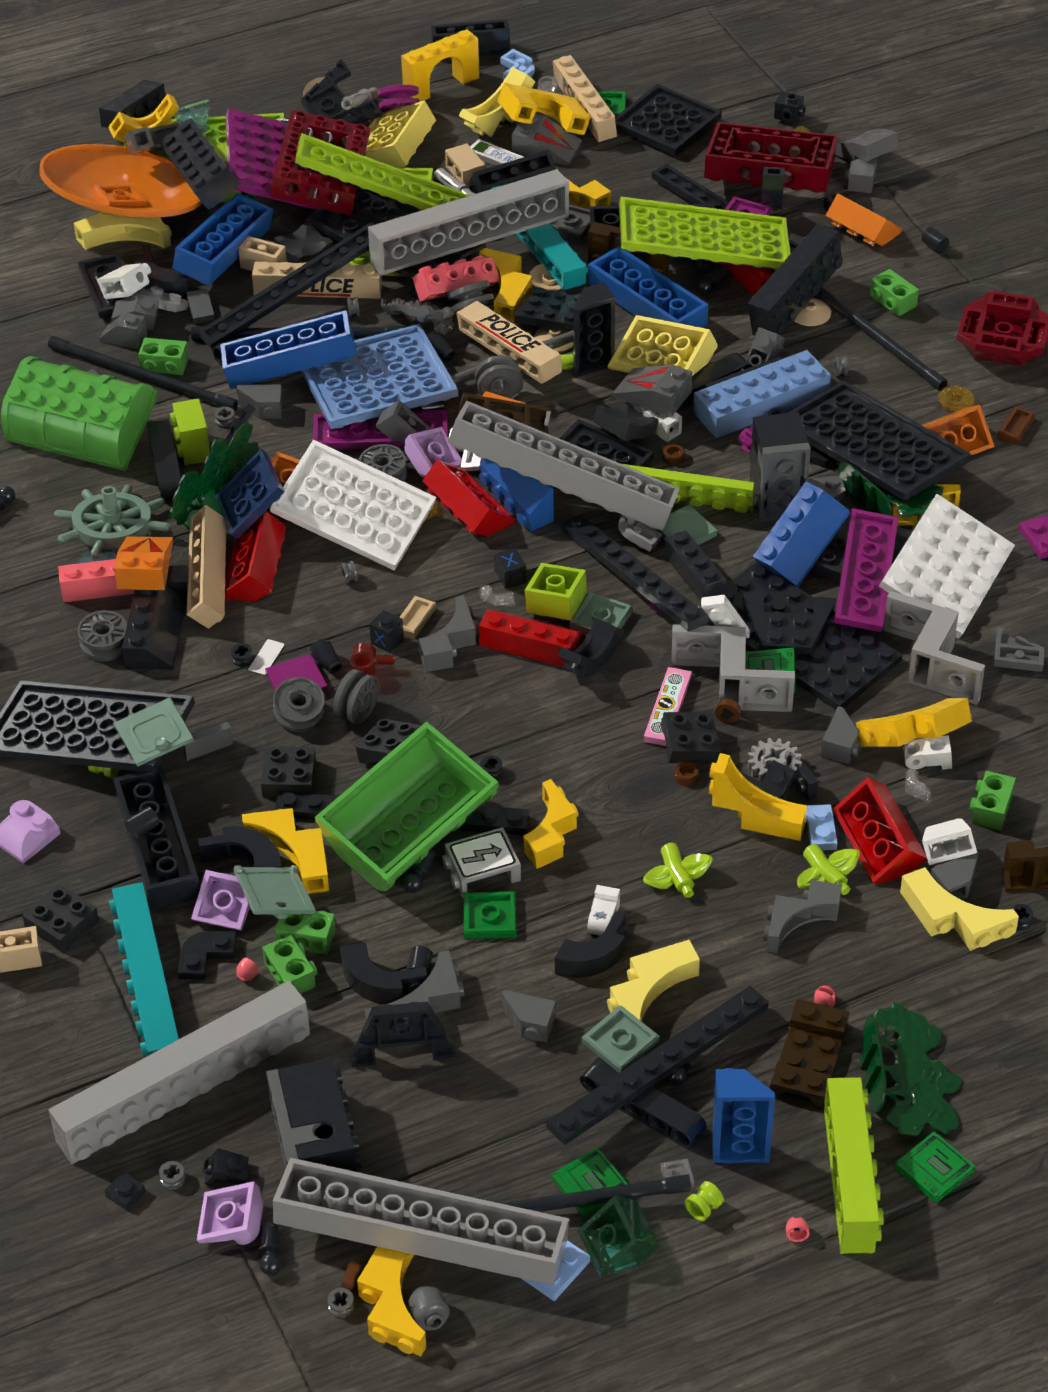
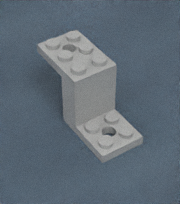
[883,591,985,705]
[671,625,795,712]

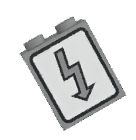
[442,827,521,898]

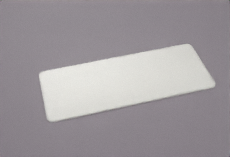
[248,639,284,675]

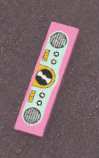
[644,667,692,746]

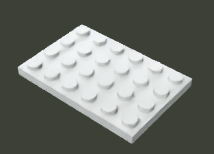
[270,440,436,570]
[879,494,1015,639]

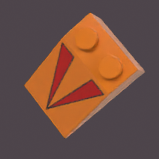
[114,536,174,590]

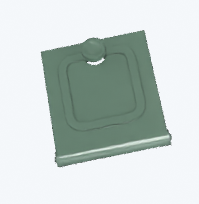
[113,697,194,767]
[234,865,315,919]

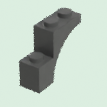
[125,123,179,155]
[419,595,479,672]
[763,880,842,953]

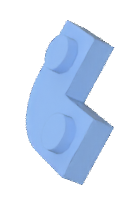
[500,49,535,80]

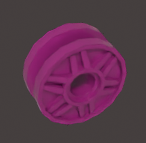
[377,85,420,111]

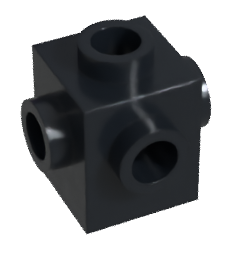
[774,91,806,124]

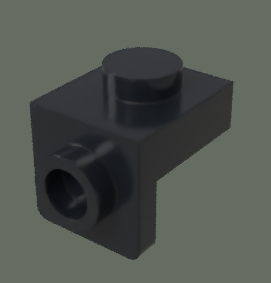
[202,1148,249,1186]

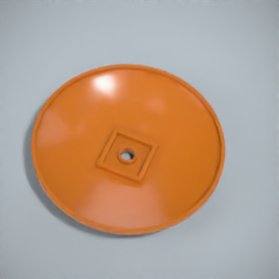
[39,144,202,219]

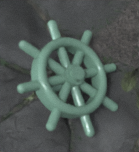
[54,484,170,558]

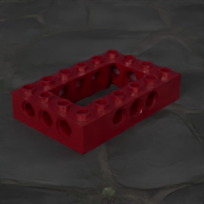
[270,110,371,215]
[704,122,838,193]

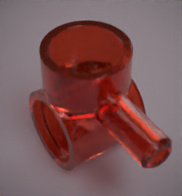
[350,643,395,677]

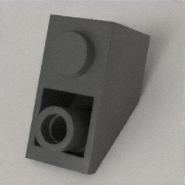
[746,327,786,366]
[931,853,978,900]

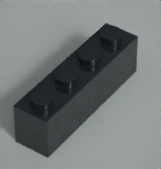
[431,19,510,53]
[99,79,166,128]
[470,150,556,194]
[665,531,728,601]

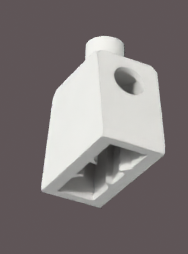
[97,263,151,299]
[922,819,977,865]

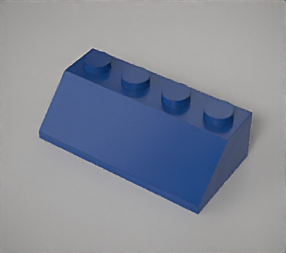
[479,459,554,532]
[753,481,851,587]
[712,1068,775,1163]

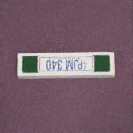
[470,139,523,166]

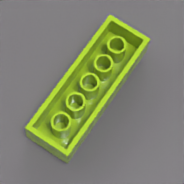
[824,1077,884,1254]

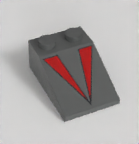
[512,113,582,166]
[612,365,692,418]

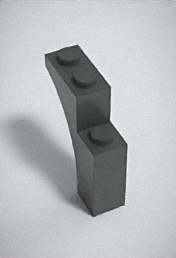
[364,950,464,1022]

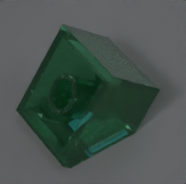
[577,1195,660,1277]

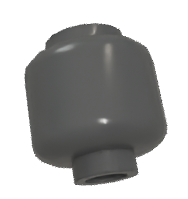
[407,1286,450,1331]

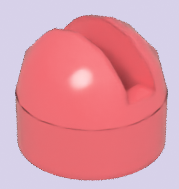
[236,958,260,981]
[814,986,836,1007]
[786,1217,810,1242]

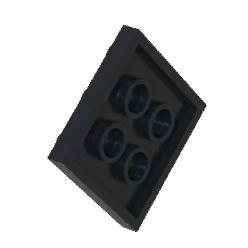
[514,287,580,332]

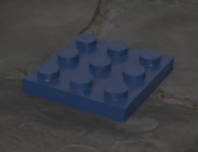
[215,449,285,539]

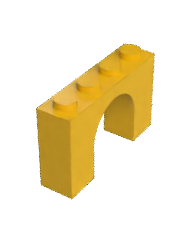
[401,29,479,102]
[498,83,591,135]

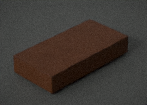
[997,406,1035,445]

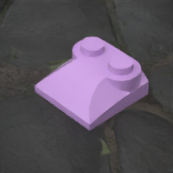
[405,427,462,478]
[0,800,61,864]
[191,870,250,931]
[197,1182,263,1245]

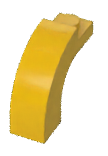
[109,93,179,144]

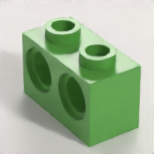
[869,269,919,317]
[138,338,189,375]
[969,771,1016,831]
[275,906,336,955]
[262,935,318,994]

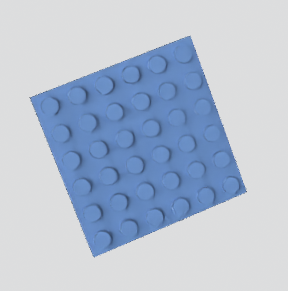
[301,324,459,429]

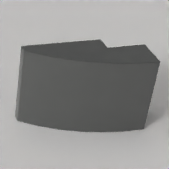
[836,129,899,162]

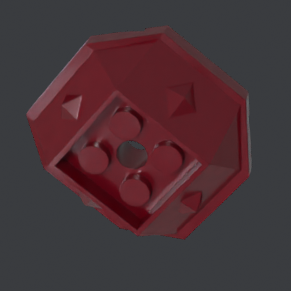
[956,290,1048,366]

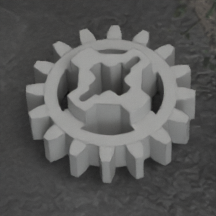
[747,738,802,782]

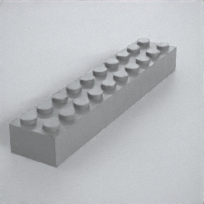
[368,169,569,275]
[447,401,680,531]
[48,981,310,1164]
[273,1158,569,1286]

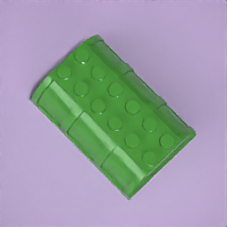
[1,356,159,471]
[315,721,499,892]

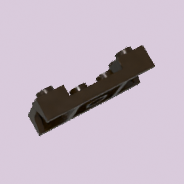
[588,222,673,279]
[459,393,551,434]
[1001,841,1048,892]
[770,999,850,1110]

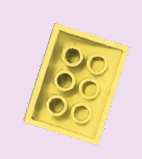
[365,100,436,167]
[607,315,718,376]

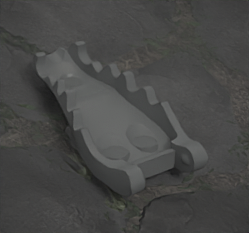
[381,298,455,323]

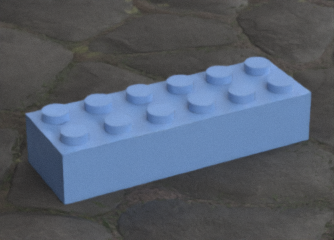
[693,350,831,438]

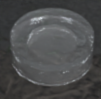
[538,76,557,93]

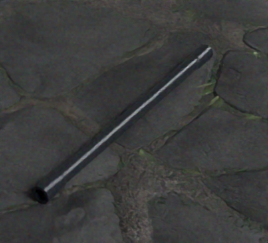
[817,286,948,391]
[191,326,406,340]
[48,336,239,412]
[500,1174,692,1212]

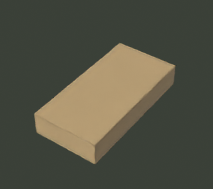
[400,596,436,639]

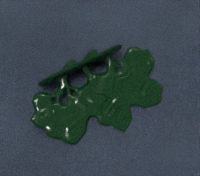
[169,421,259,528]
[837,461,944,517]
[859,1002,963,1135]

